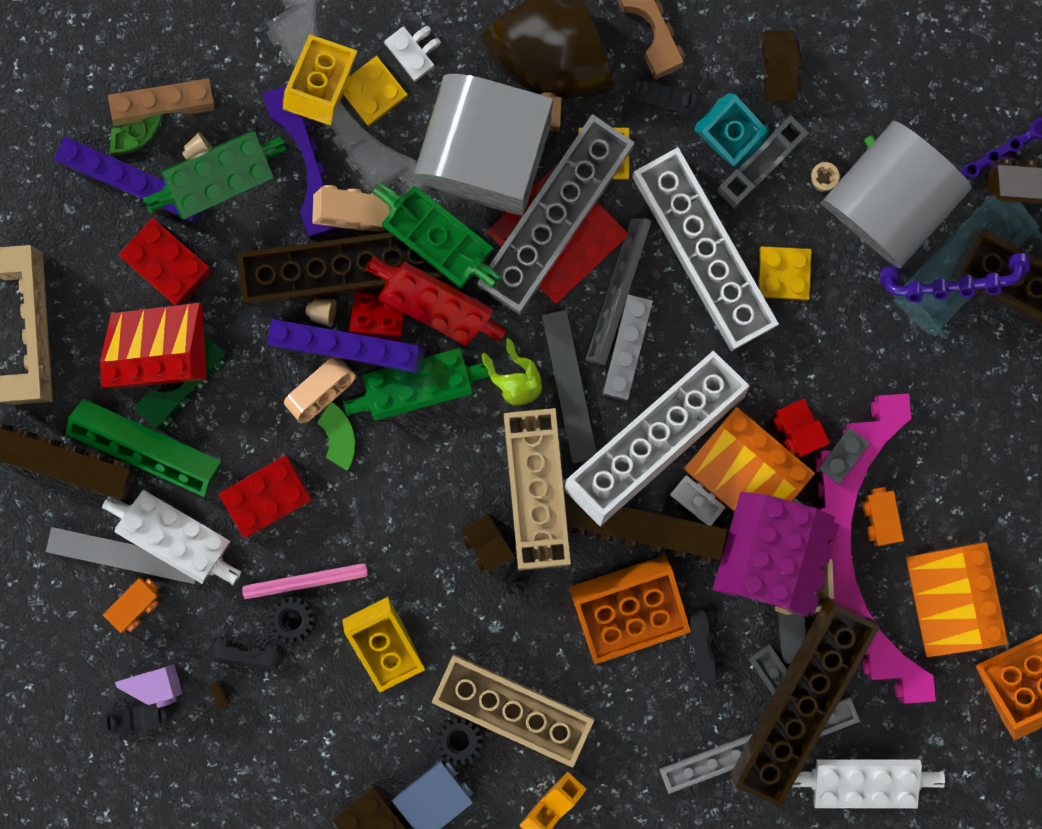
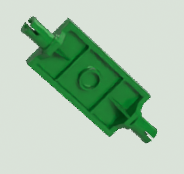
[143,131,286,219]
[373,181,502,289]
[343,348,490,421]

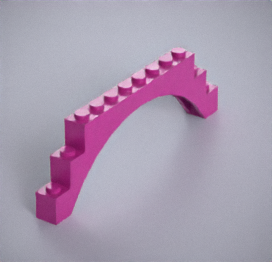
[815,394,936,704]

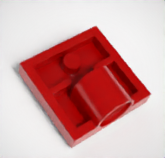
[349,292,404,342]

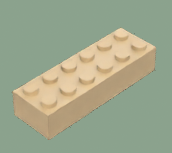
[431,654,594,768]

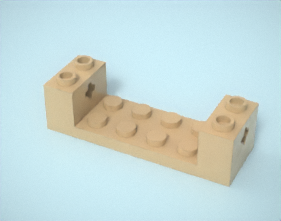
[0,245,53,405]
[504,408,571,570]

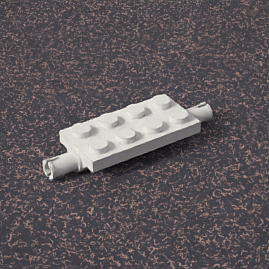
[102,490,242,585]
[792,760,945,808]

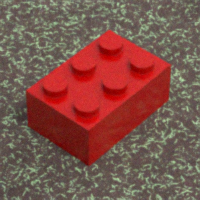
[119,217,214,306]
[219,455,313,538]

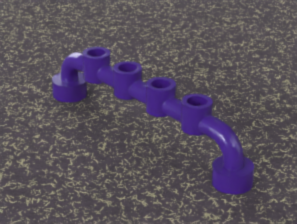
[960,118,1042,179]
[880,253,1030,303]

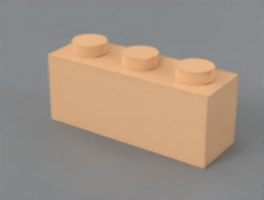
[313,185,390,233]

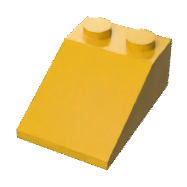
[282,34,357,126]
[342,597,425,692]

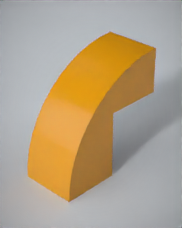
[519,772,587,829]

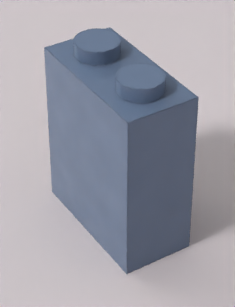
[392,760,474,829]

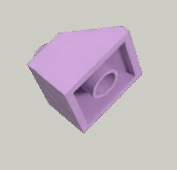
[115,665,183,708]

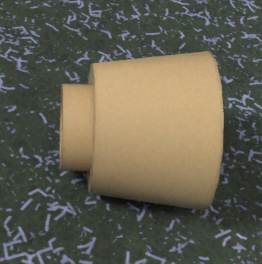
[182,132,212,160]
[811,162,840,191]
[306,299,337,327]

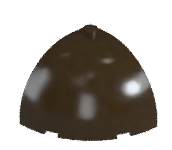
[480,0,613,99]

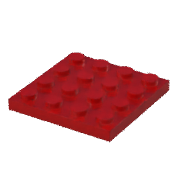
[487,163,629,304]

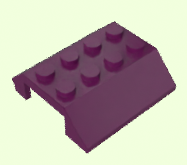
[713,492,839,617]

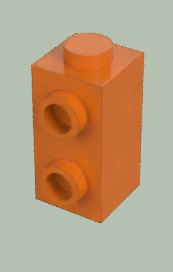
[862,487,904,546]
[103,578,162,633]

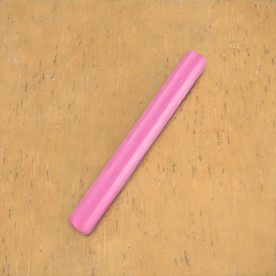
[242,563,368,599]

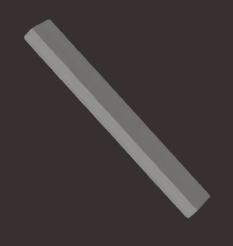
[46,527,196,584]

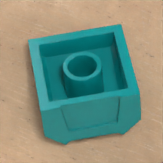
[694,94,769,168]

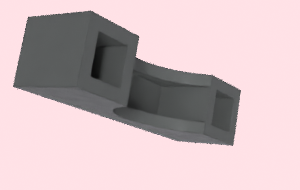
[717,115,809,209]

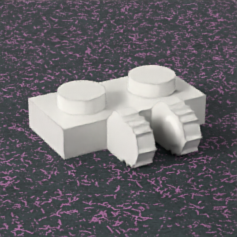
[384,26,441,82]
[670,475,726,526]

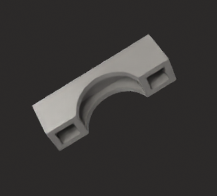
[602,295,653,402]

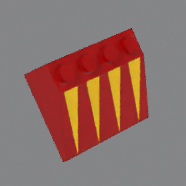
[100,303,207,389]

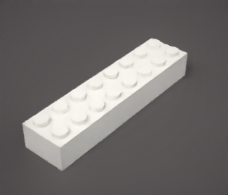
[632,147,779,352]
[564,351,750,526]

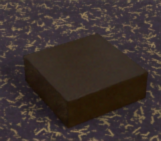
[209,681,231,709]

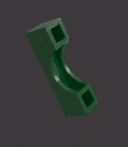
[134,334,229,430]

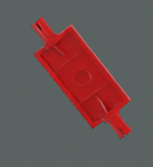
[366,256,506,346]

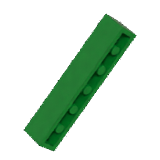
[66,399,221,497]

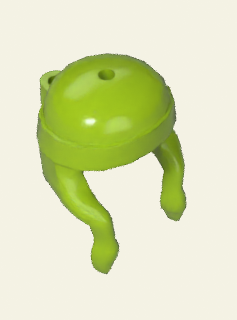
[482,338,542,406]

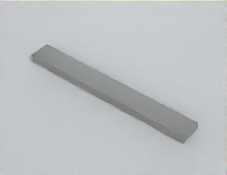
[659,697,860,794]

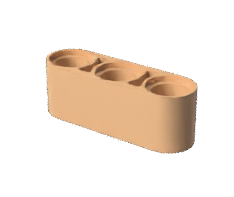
[284,357,355,423]

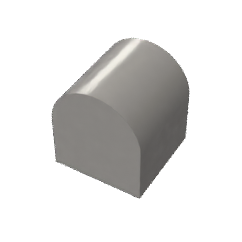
[413,74,553,217]
[820,121,972,269]

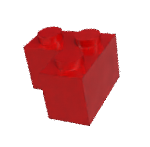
[772,399,830,458]

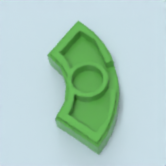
[110,114,164,155]
[318,402,356,471]

